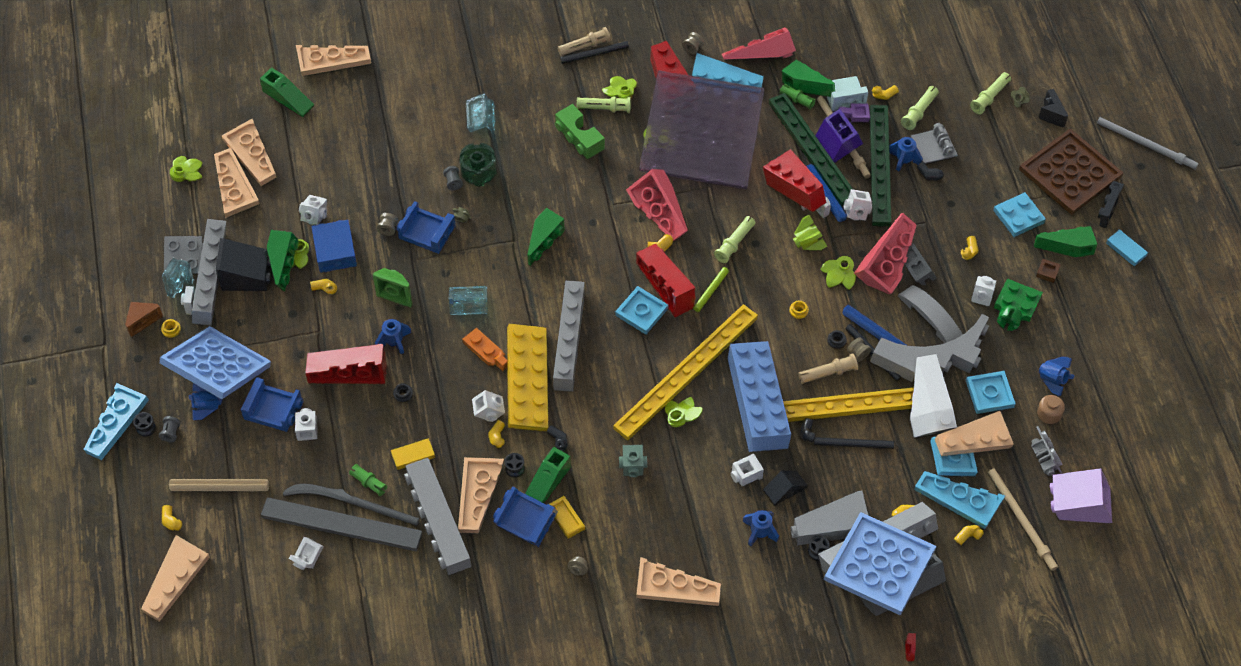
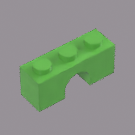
[555,104,605,159]

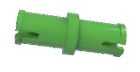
[780,84,816,109]
[349,464,387,496]

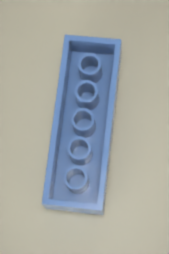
[728,341,791,452]

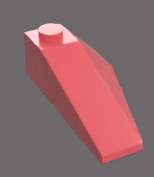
[721,28,796,59]
[626,169,688,241]
[854,213,917,294]

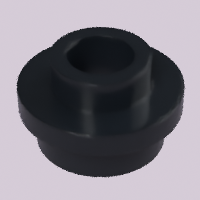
[827,330,847,349]
[393,383,413,402]

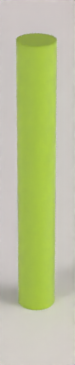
[693,267,729,312]

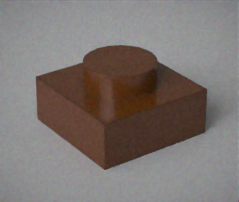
[1036,259,1061,283]

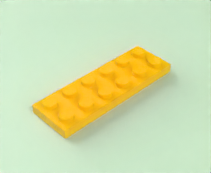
[507,324,548,431]

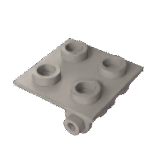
[911,123,958,164]
[164,236,203,274]
[1031,426,1063,476]

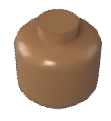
[1037,395,1065,424]

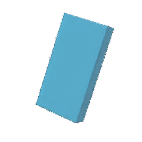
[1106,230,1148,266]

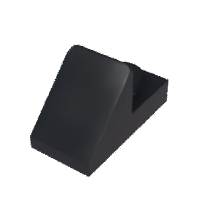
[1039,89,1068,127]

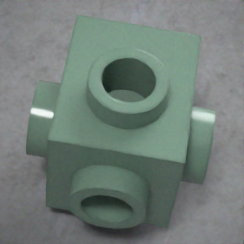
[619,445,647,477]

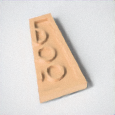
[296,45,371,76]
[222,119,276,186]
[214,148,260,218]
[935,411,1014,456]
[458,457,504,533]
[141,535,210,622]
[636,557,721,606]

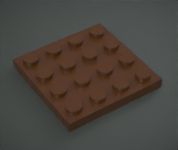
[1019,128,1123,215]

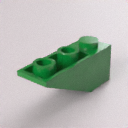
[782,59,835,97]
[260,67,314,117]
[527,208,565,266]
[1034,226,1097,257]
[267,230,299,291]
[525,447,571,503]

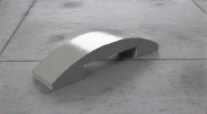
[898,285,963,343]

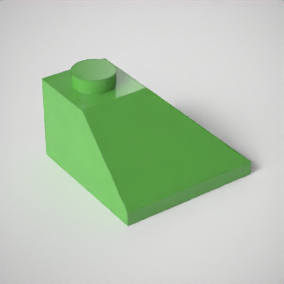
[373,268,412,308]

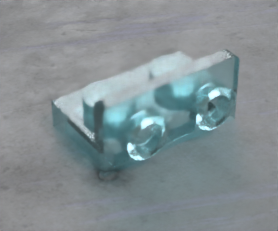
[466,93,496,132]
[162,258,195,298]
[449,286,488,315]

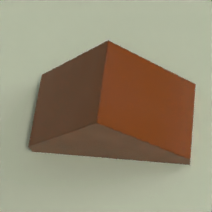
[125,302,163,337]

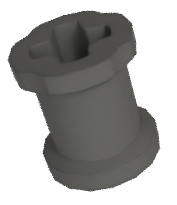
[443,166,463,190]
[159,416,181,442]

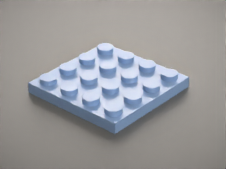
[160,326,271,399]
[824,512,936,615]

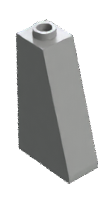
[791,491,868,545]

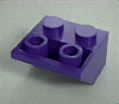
[815,109,863,163]

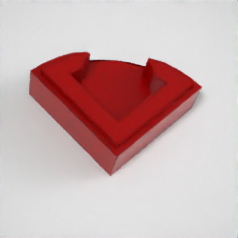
[905,633,916,661]

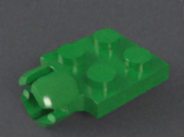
[994,279,1043,331]

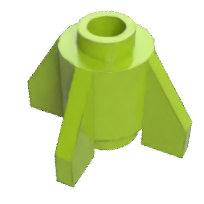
[793,215,827,250]

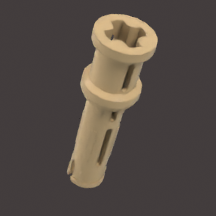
[557,27,611,57]
[798,354,858,384]

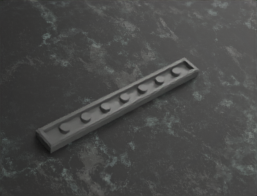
[261,497,422,552]

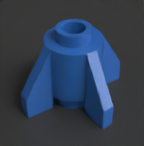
[889,137,923,171]
[375,319,411,354]
[1039,357,1075,396]
[189,382,222,420]
[743,510,779,546]

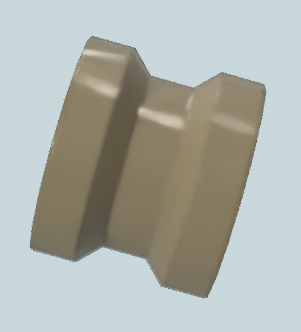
[682,32,704,55]
[377,213,398,236]
[847,337,872,362]

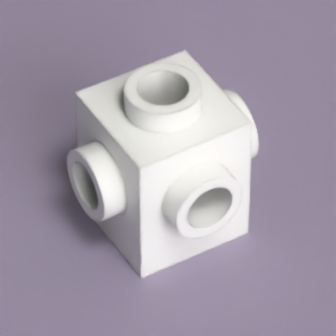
[844,189,872,220]
[299,195,327,225]
[472,390,505,422]

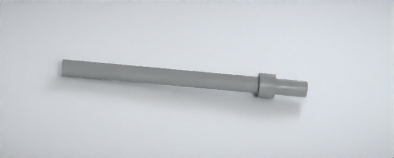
[1097,117,1199,170]

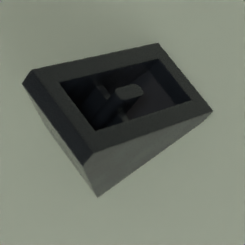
[763,470,808,506]

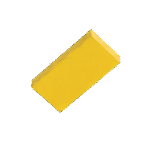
[391,438,435,470]
[549,496,585,539]

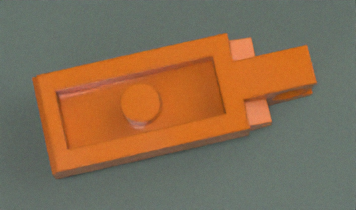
[462,328,508,371]

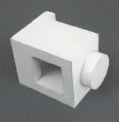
[295,408,317,441]
[731,454,764,486]

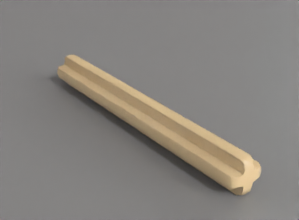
[169,479,269,491]

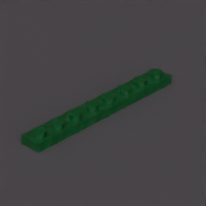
[769,93,853,206]
[869,105,891,227]

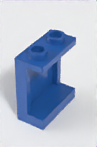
[397,201,456,254]
[311,220,357,273]
[241,377,303,432]
[493,487,558,547]

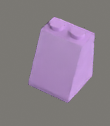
[1050,469,1112,523]

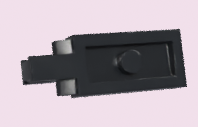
[1098,181,1124,228]

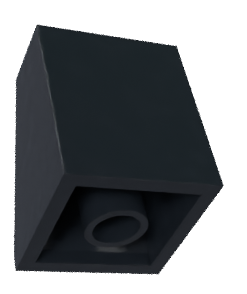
[216,238,271,291]

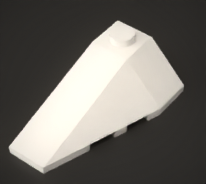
[910,354,957,438]

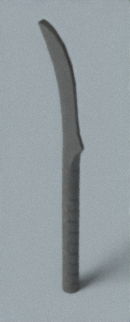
[283,484,420,526]

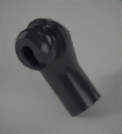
[917,162,944,181]
[800,418,816,443]
[547,425,568,451]

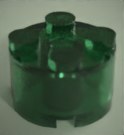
[459,143,497,187]

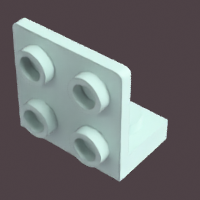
[827,76,868,111]

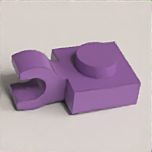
[839,103,870,122]

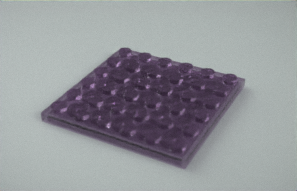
[639,70,764,189]

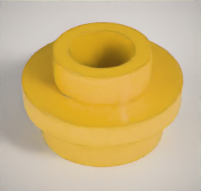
[789,300,809,319]
[161,319,181,338]

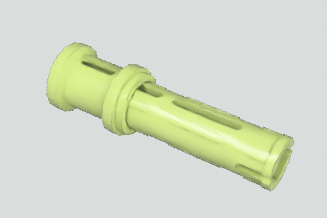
[970,72,1011,114]
[901,86,939,130]
[577,96,631,113]
[714,216,755,263]

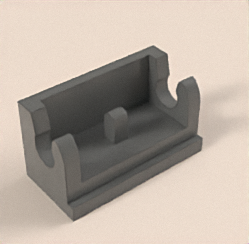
[905,243,937,285]

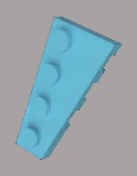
[691,53,763,94]
[84,383,149,460]
[914,471,1005,529]

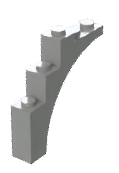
[870,314,989,382]

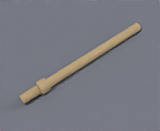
[817,96,871,179]
[988,469,1058,571]

